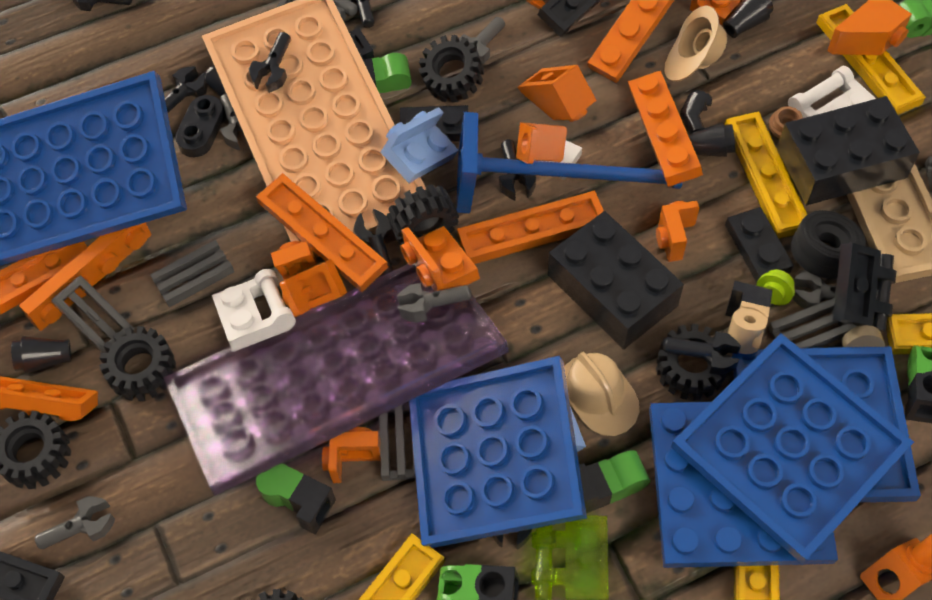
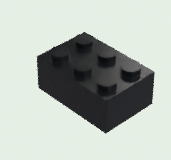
[777,96,920,206]
[548,211,684,350]

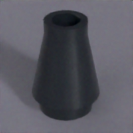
[723,0,774,38]
[688,122,735,157]
[11,336,72,374]

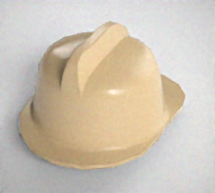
[664,6,727,81]
[564,351,640,436]

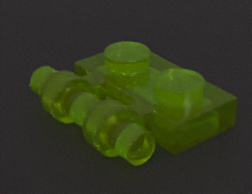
[531,515,609,600]

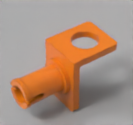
[516,122,567,164]
[860,534,932,600]

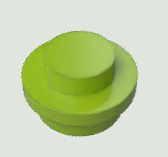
[756,269,795,305]

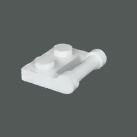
[788,65,876,118]
[212,269,296,352]

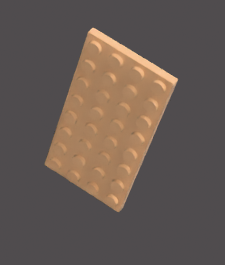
[202,0,426,258]

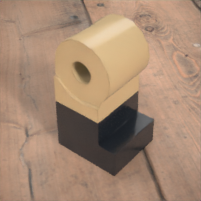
[725,281,772,354]

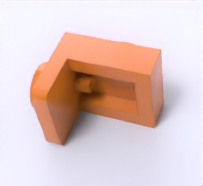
[656,201,699,262]
[271,241,318,280]
[279,259,348,317]
[322,427,381,483]

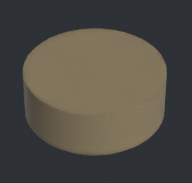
[842,325,885,347]

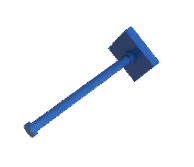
[456,112,683,213]

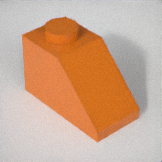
[827,0,912,55]
[518,65,597,122]

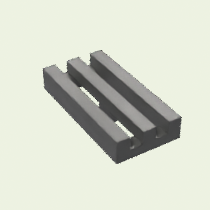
[150,240,234,308]
[51,275,134,353]
[768,298,856,348]
[379,400,416,481]

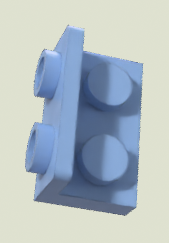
[380,107,459,183]

